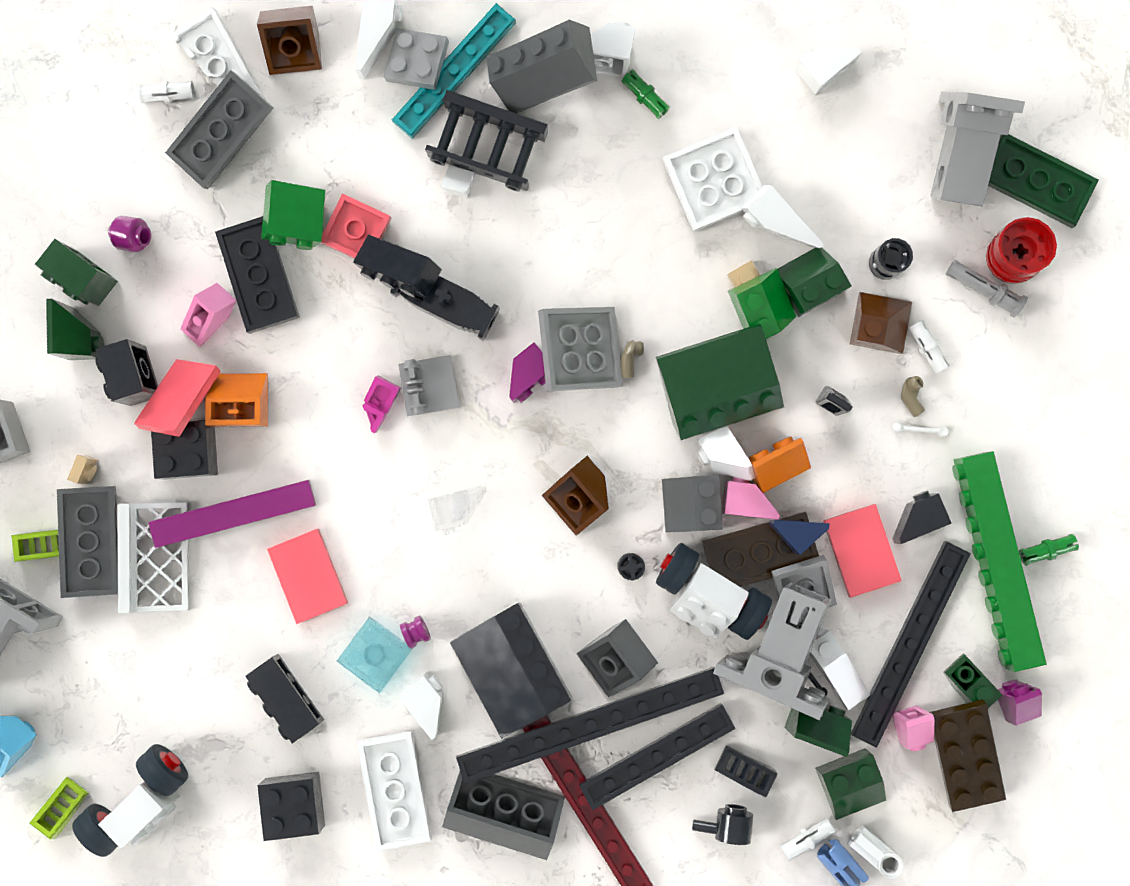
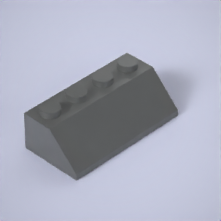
[486,19,597,114]
[442,771,565,860]

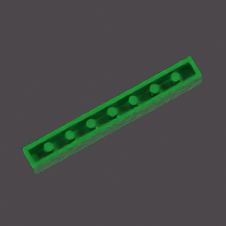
[952,451,1047,672]

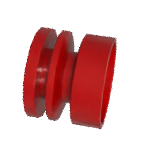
[986,217,1057,284]

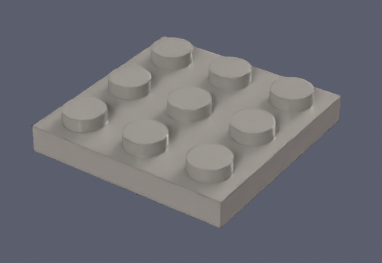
[538,307,623,392]

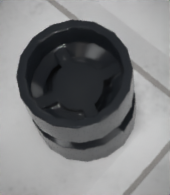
[869,238,913,280]

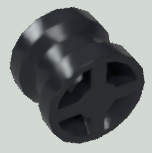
[617,553,645,581]

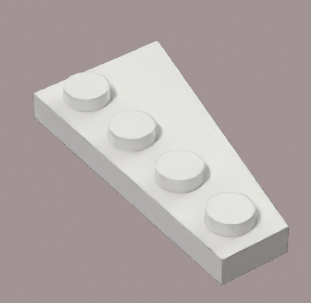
[170,7,266,100]

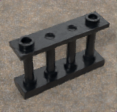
[425,90,548,192]

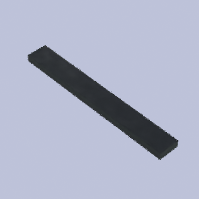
[851,541,971,748]

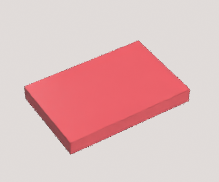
[134,359,221,437]
[823,504,902,598]
[267,528,348,624]

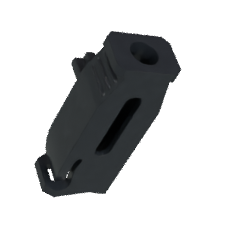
[390,276,500,341]

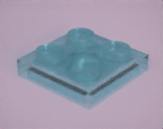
[336,617,413,694]

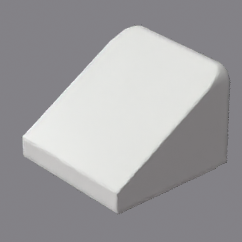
[441,165,475,198]

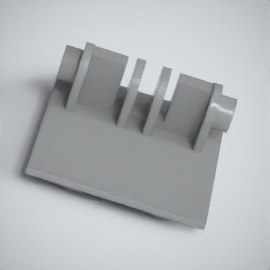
[398,355,460,417]

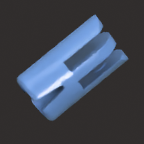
[817,839,869,886]

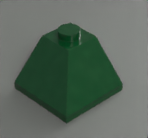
[46,299,104,360]

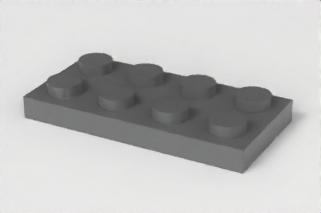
[165,70,274,189]
[57,486,118,598]

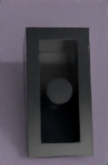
[892,490,952,544]

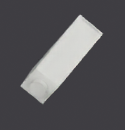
[355,0,402,80]
[741,185,824,248]
[810,628,870,710]

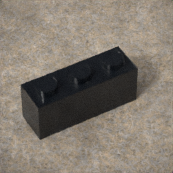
[353,234,442,298]
[245,654,324,744]

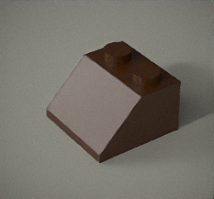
[257,5,322,75]

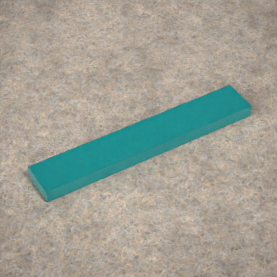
[391,3,516,139]

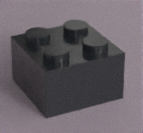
[95,339,158,406]
[151,420,218,480]
[257,772,325,841]

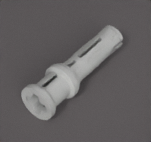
[946,260,1028,318]

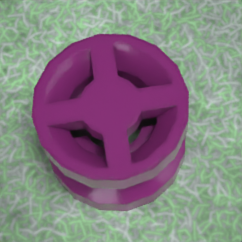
[400,615,431,649]

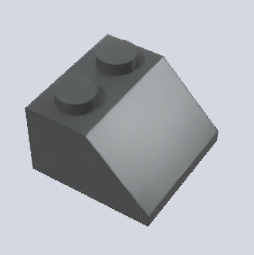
[662,475,723,532]
[576,619,658,697]

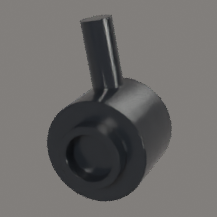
[692,804,753,845]

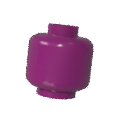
[108,216,151,252]

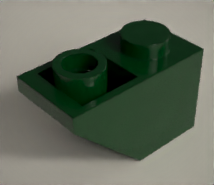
[943,654,1002,709]

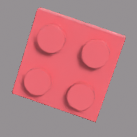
[321,193,392,259]

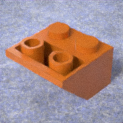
[205,373,268,427]
[748,436,811,493]

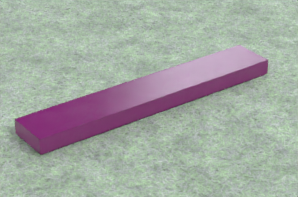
[148,480,316,548]

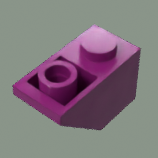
[509,342,546,403]
[998,680,1042,726]

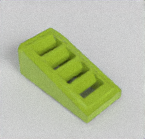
[11,530,59,562]
[29,777,89,840]

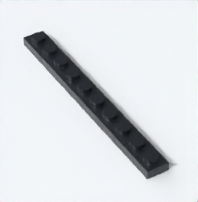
[456,667,724,784]

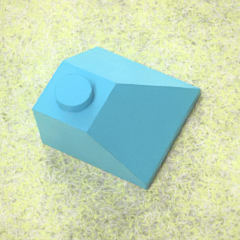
[0,716,37,778]

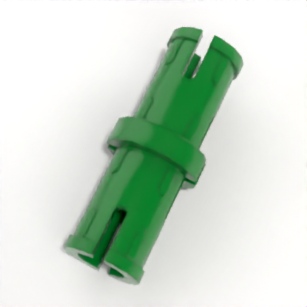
[622,69,670,119]
[1019,534,1079,566]

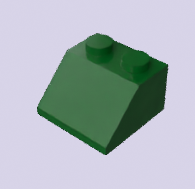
[728,268,796,339]

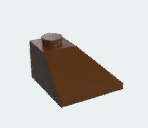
[850,292,912,354]
[541,455,609,536]

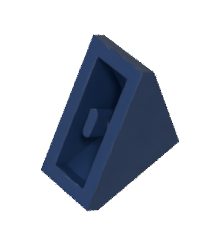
[769,520,829,555]

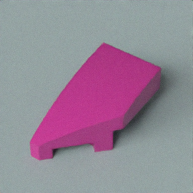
[362,375,401,434]

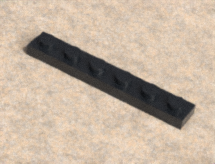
[579,703,736,810]

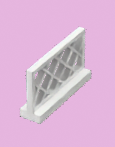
[117,502,189,614]

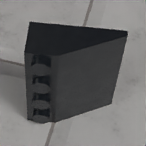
[450,603,573,739]

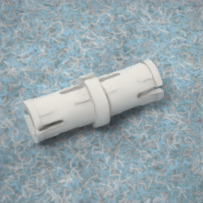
[137,81,196,103]
[908,320,950,374]
[780,817,836,862]

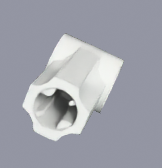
[848,825,904,879]

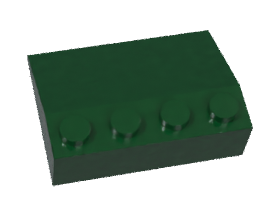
[656,323,784,440]

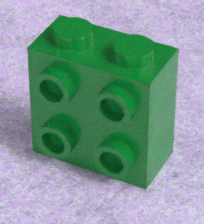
[261,180,325,250]

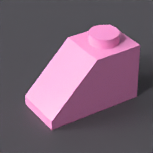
[180,283,237,347]
[721,477,780,520]
[892,705,935,751]

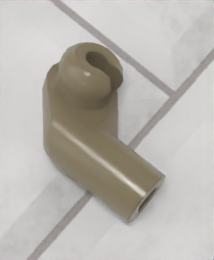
[621,340,644,378]
[901,376,925,417]

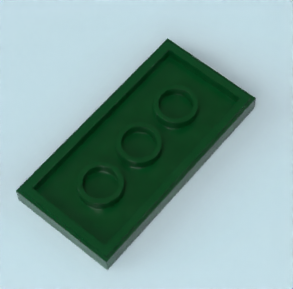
[988,134,1099,228]

